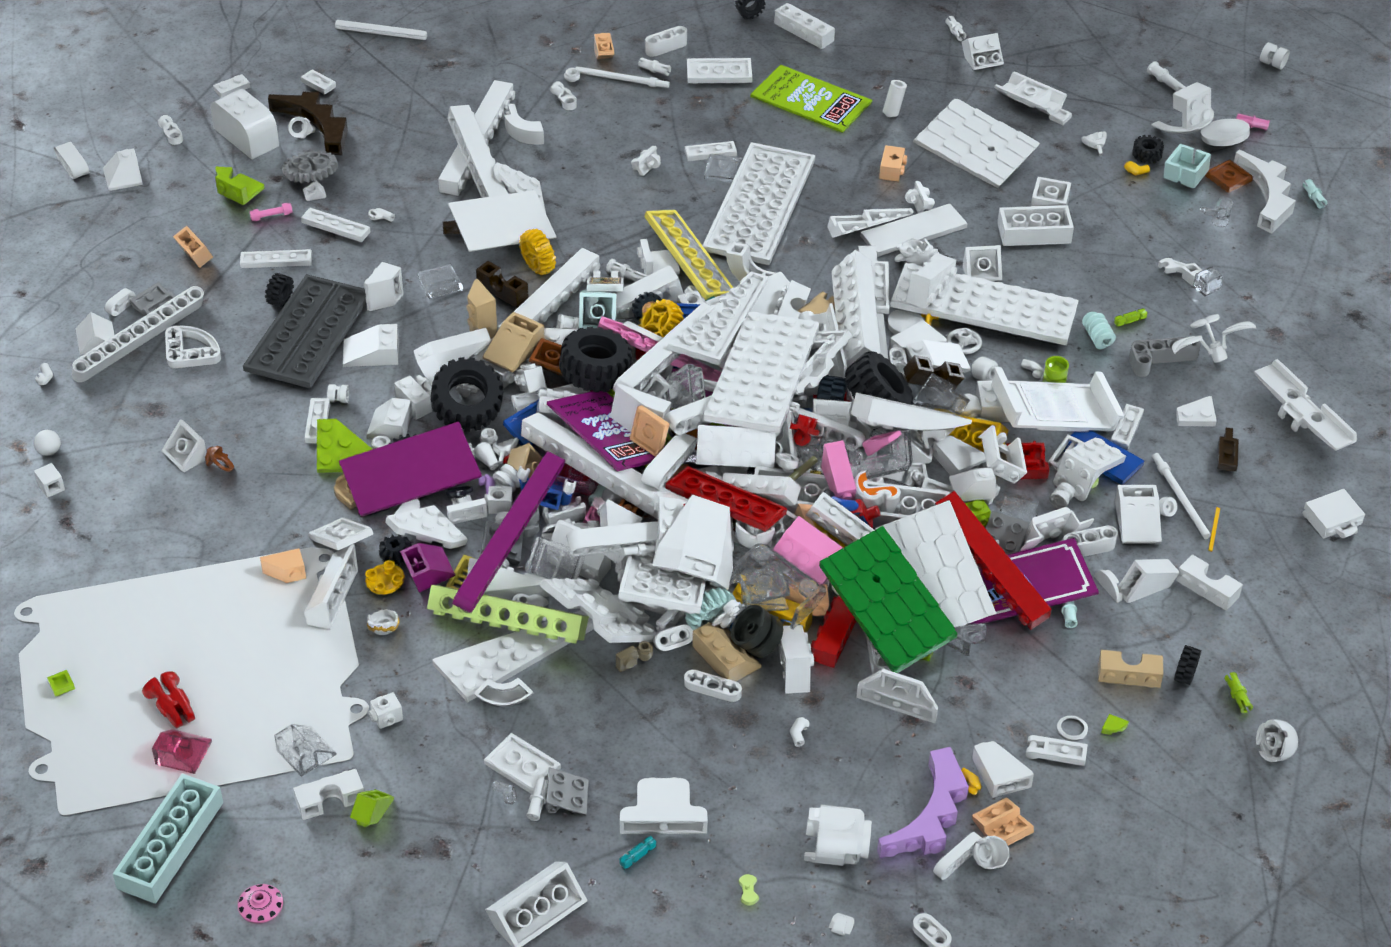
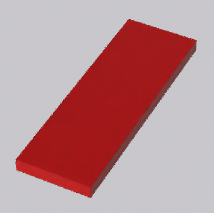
[665,466,787,532]

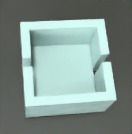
[1164,144,1211,188]

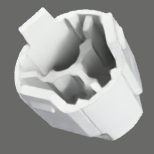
[804,805,872,866]

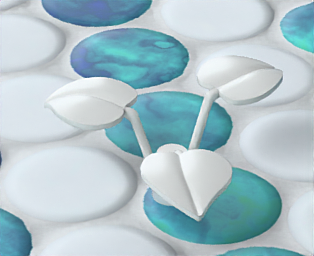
[1172,314,1256,363]

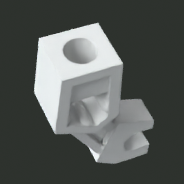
[1158,258,1205,286]

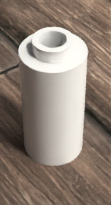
[883,80,907,117]

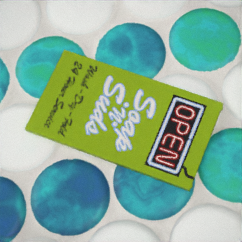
[750,65,872,133]

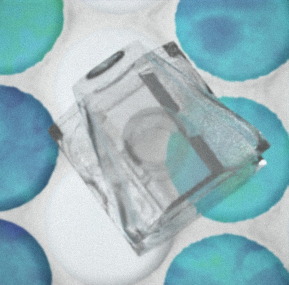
[738,563,790,611]

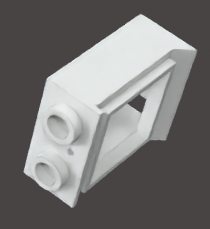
[978,425,1027,484]

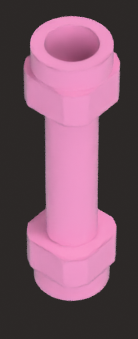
[249,203,293,222]

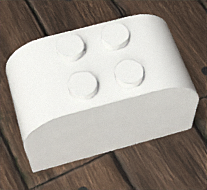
[210,89,279,160]

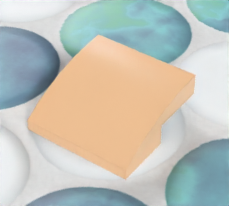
[972,797,1034,846]

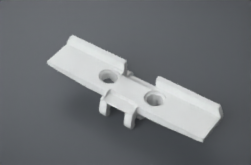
[1254,359,1357,451]

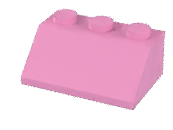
[773,516,843,584]

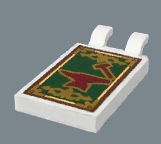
[587,271,624,291]

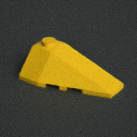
[948,415,1009,452]

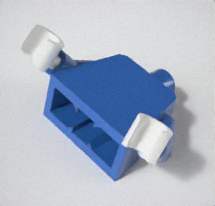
[516,466,576,510]

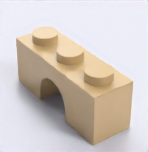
[1098,650,1163,688]

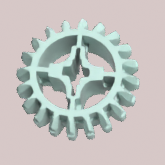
[685,587,735,631]

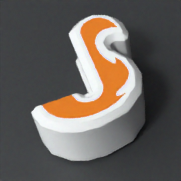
[854,471,901,509]

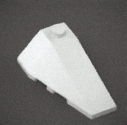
[414,328,492,386]

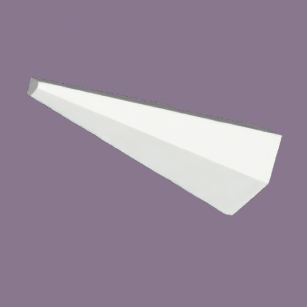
[828,208,913,238]

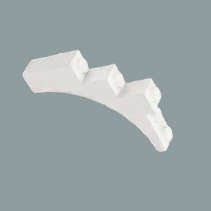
[1234,149,1296,234]

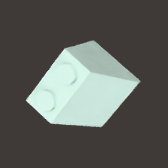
[579,290,617,329]

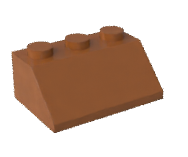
[529,338,562,376]

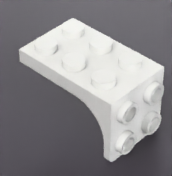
[1053,438,1126,501]

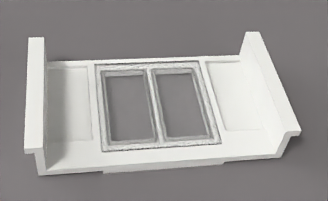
[991,367,1125,432]

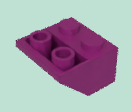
[400,543,456,593]

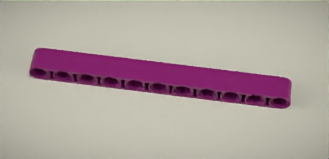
[452,451,565,613]

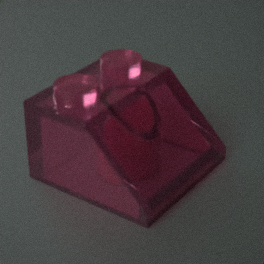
[554,463,598,495]

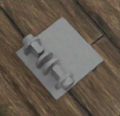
[986,511,1029,555]
[546,767,589,816]

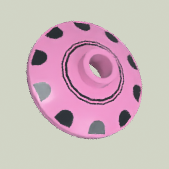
[238,884,283,923]

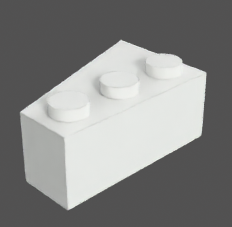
[778,625,814,694]

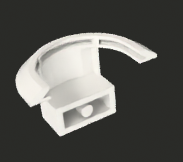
[1151,82,1214,134]

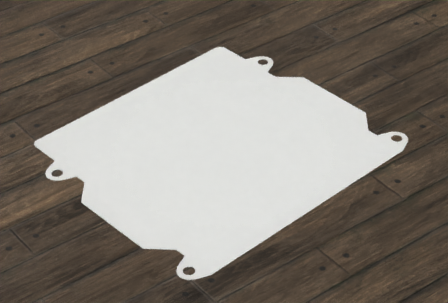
[14,547,369,816]

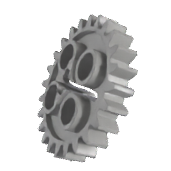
[282,150,338,183]

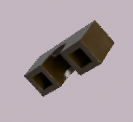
[476,261,529,308]
[903,355,965,392]

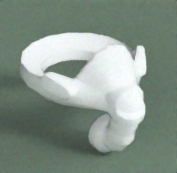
[288,117,316,139]
[456,384,479,398]

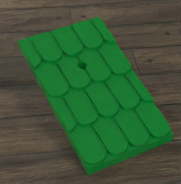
[819,526,957,673]

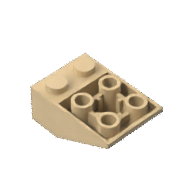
[483,312,544,372]

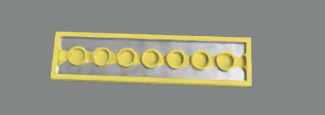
[644,210,733,300]

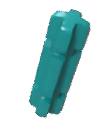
[619,836,657,869]

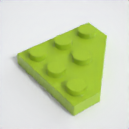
[317,419,373,473]

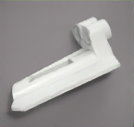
[798,303,847,377]

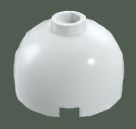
[735,520,775,550]
[1256,719,1298,762]

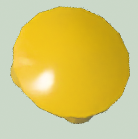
[365,560,405,594]

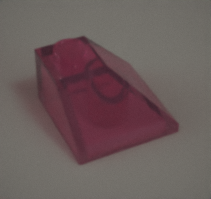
[152,729,212,774]

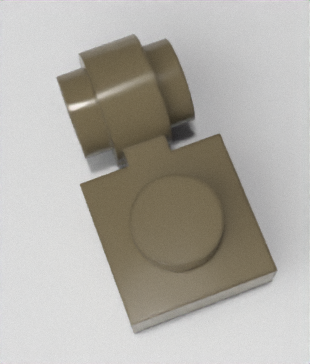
[616,641,653,673]

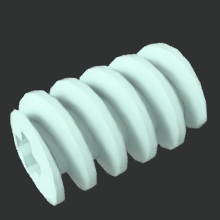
[1082,312,1116,349]

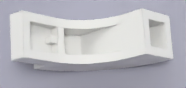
[726,242,775,281]

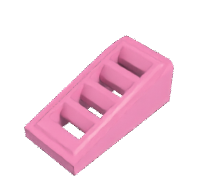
[862,431,901,456]

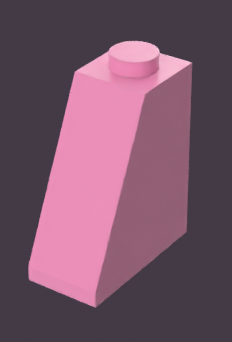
[821,440,856,500]

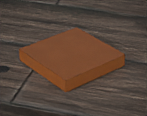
[1205,159,1254,193]

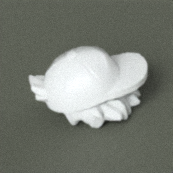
[895,238,939,266]

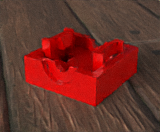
[1005,441,1050,480]

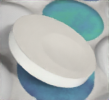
[1201,119,1250,146]

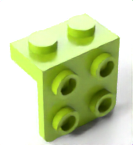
[215,173,265,205]

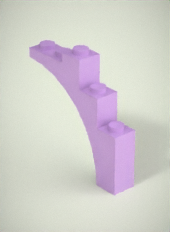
[877,747,969,858]

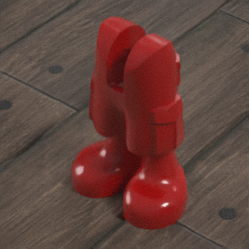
[142,671,195,729]

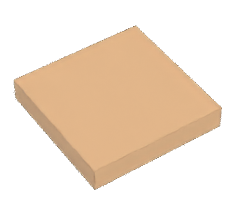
[630,405,670,457]

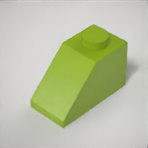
[350,789,394,827]

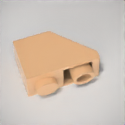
[594,33,614,59]

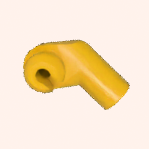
[1124,161,1150,176]
[961,767,982,795]

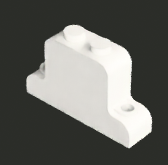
[620,777,708,834]

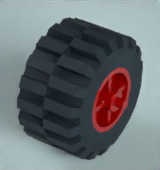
[813,375,850,402]

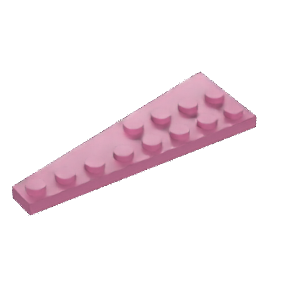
[597,316,723,382]

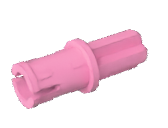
[1236,114,1270,131]

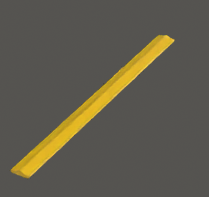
[1208,507,1220,551]

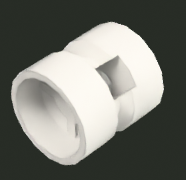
[1260,42,1290,70]

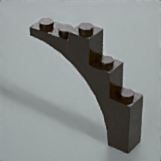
[268,92,348,156]

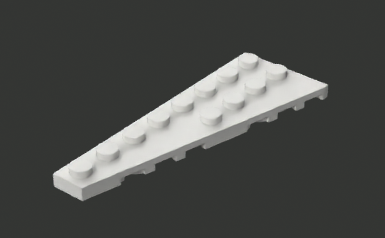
[432,610,594,703]

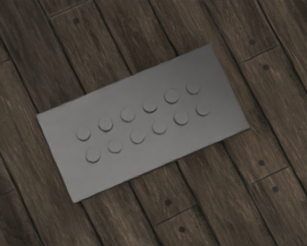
[243,274,367,388]

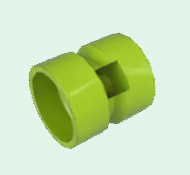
[1042,356,1069,383]

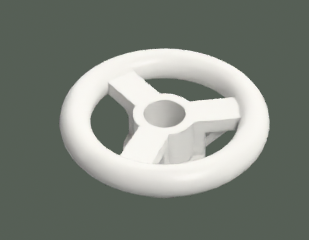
[946,328,982,354]

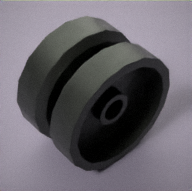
[731,605,784,658]

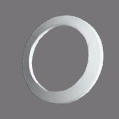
[1057,716,1088,741]

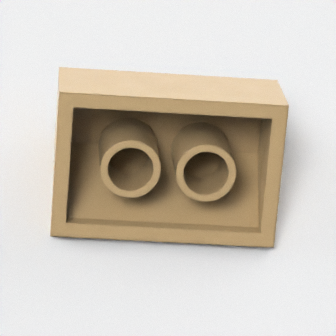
[466,279,497,339]
[692,622,762,681]

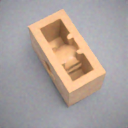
[879,145,907,182]
[173,226,213,268]

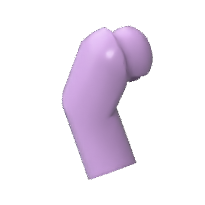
[478,474,495,494]

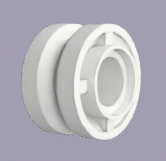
[493,464,520,492]

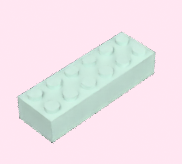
[113,774,223,904]

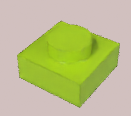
[47,670,75,697]

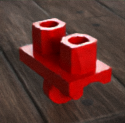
[790,414,820,446]

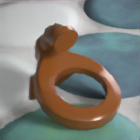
[205,446,234,472]

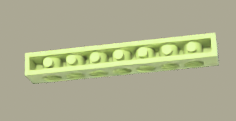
[427,585,589,644]

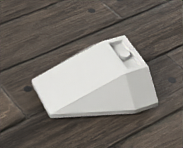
[652,495,733,590]

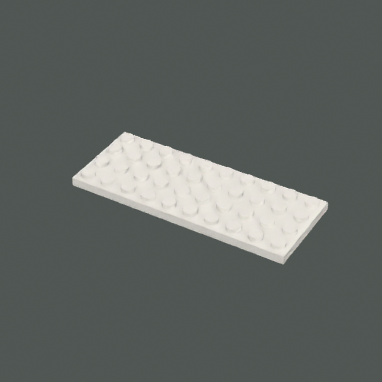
[702,142,815,265]
[890,263,1079,346]
[704,312,819,433]

